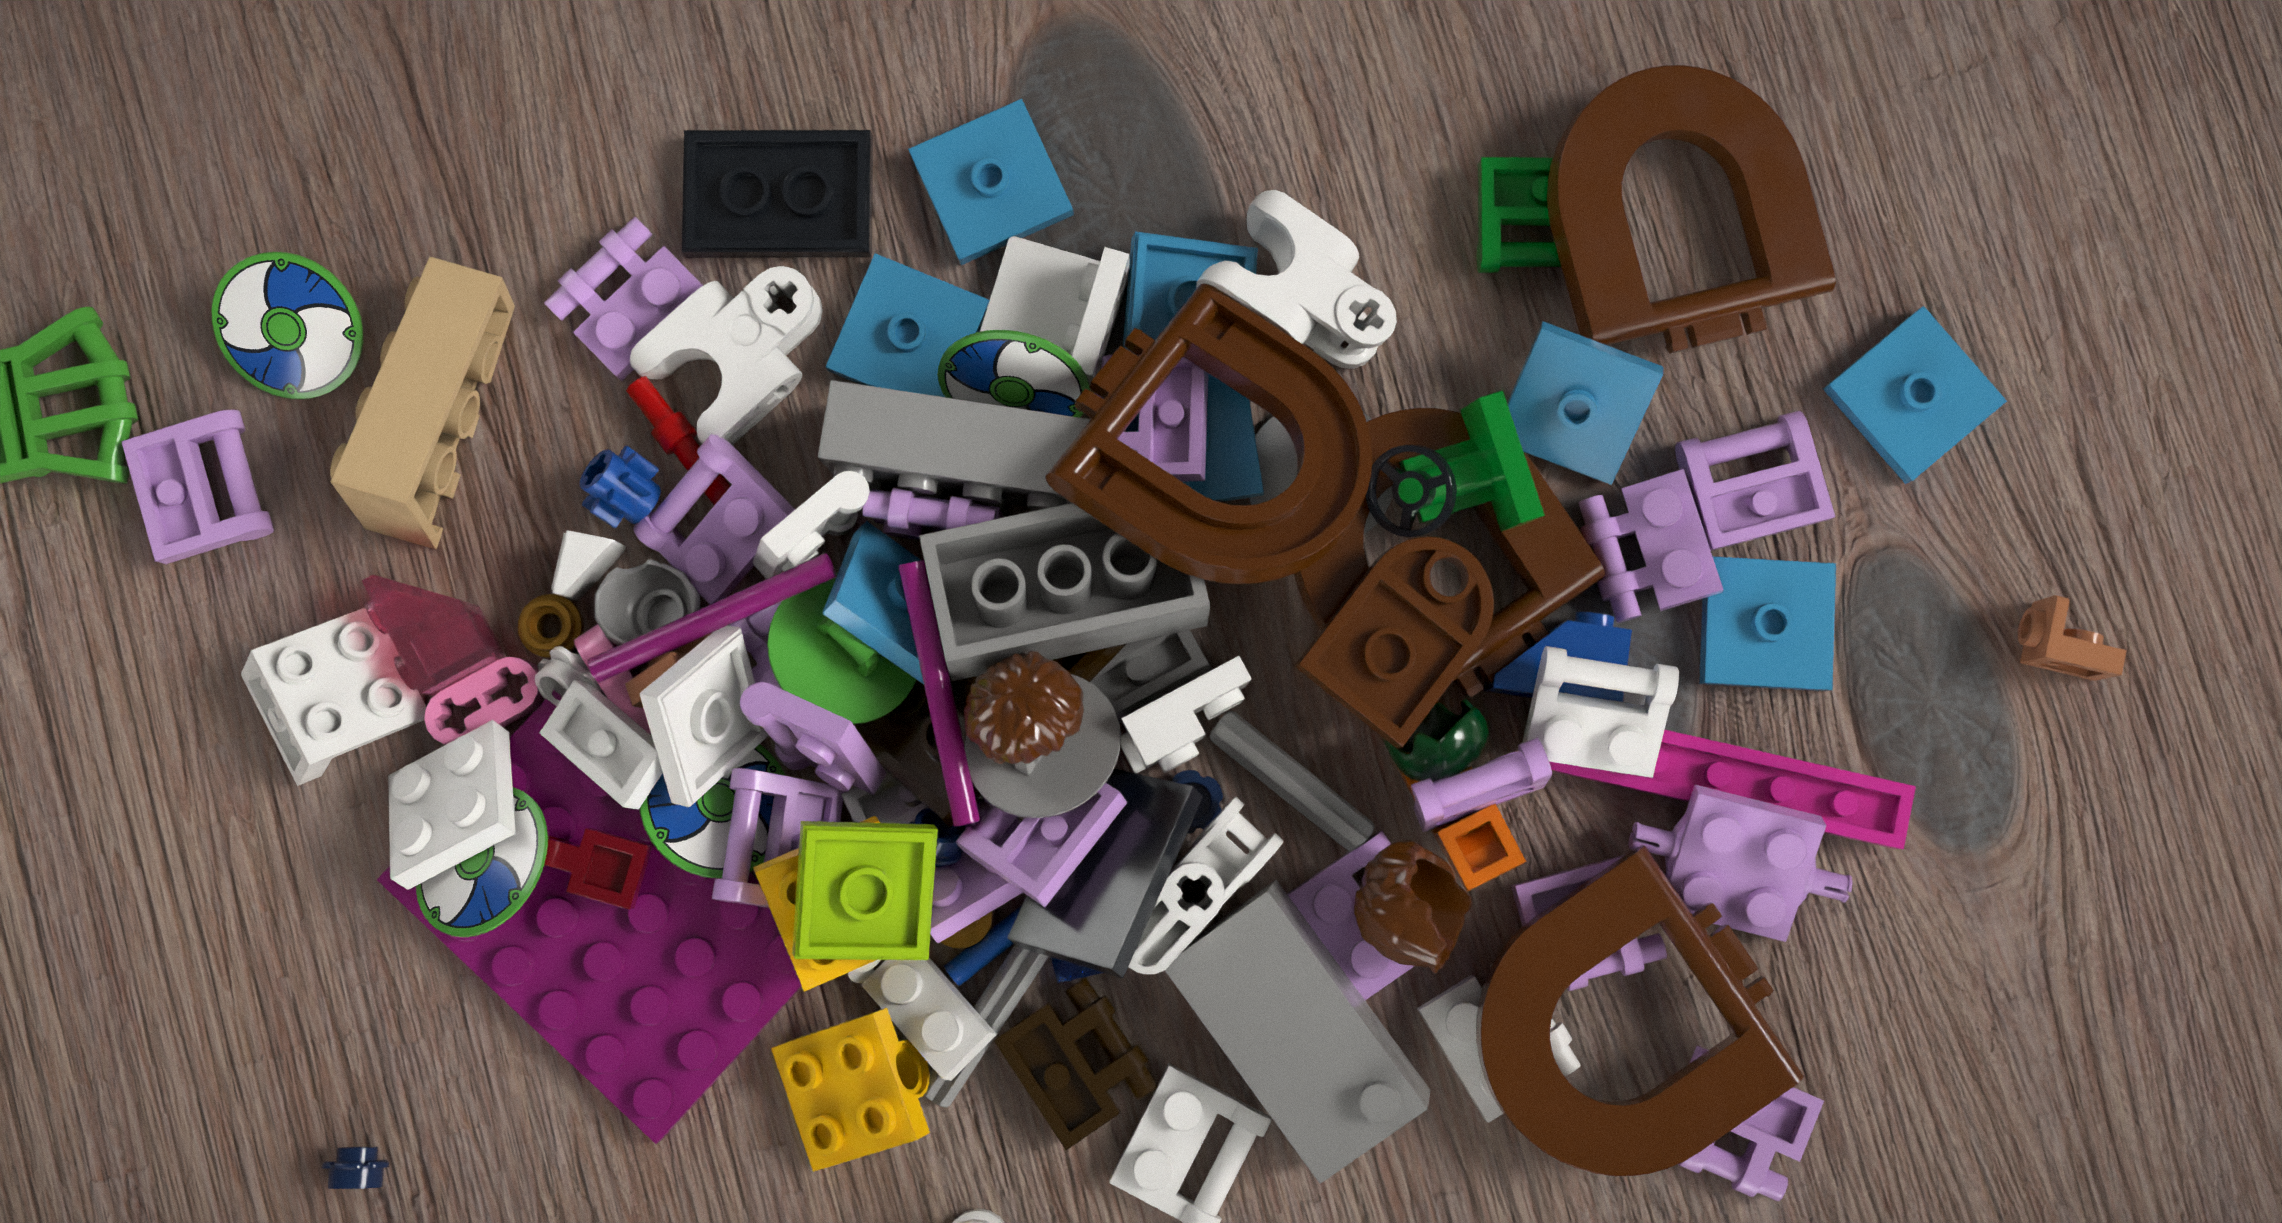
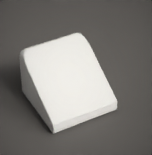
[551,530,626,601]

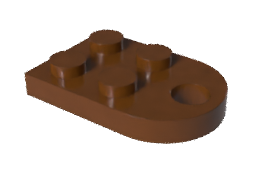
[1294,537,1494,748]

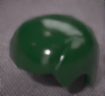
[1381,699,1489,782]

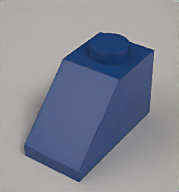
[1484,612,1632,702]

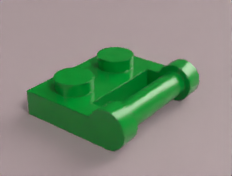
[1477,157,1561,273]

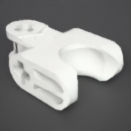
[1196,190,1397,369]
[630,266,822,445]
[1128,797,1284,974]

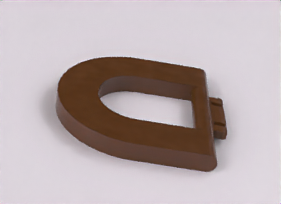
[1547,65,1836,354]
[1045,283,1373,584]
[1294,408,1605,698]
[1476,845,1804,1176]

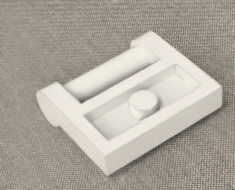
[753,471,870,579]
[1522,646,1679,778]
[1109,1063,1272,1223]

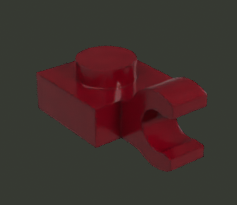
[544,828,653,910]

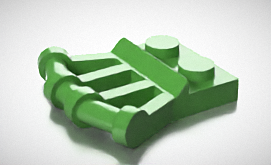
[0,307,138,484]

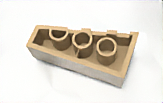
[330,257,515,550]

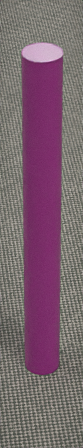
[588,553,837,683]
[898,560,980,826]

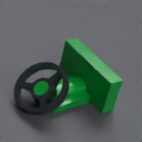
[1366,390,1545,537]

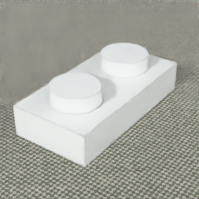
[540,680,663,810]
[861,958,997,1081]

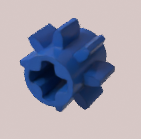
[580,446,661,528]

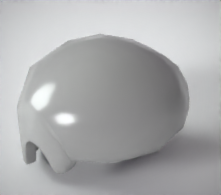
[595,559,701,652]

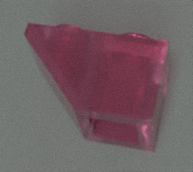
[362,575,506,696]

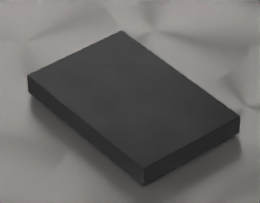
[682,130,873,258]
[1007,769,1203,978]

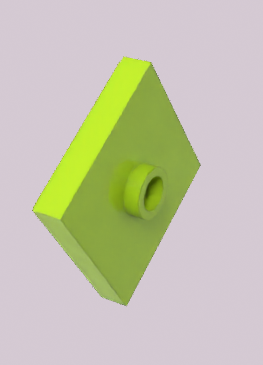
[792,821,938,960]

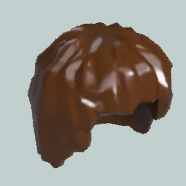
[964,651,1084,765]
[1354,840,1472,974]

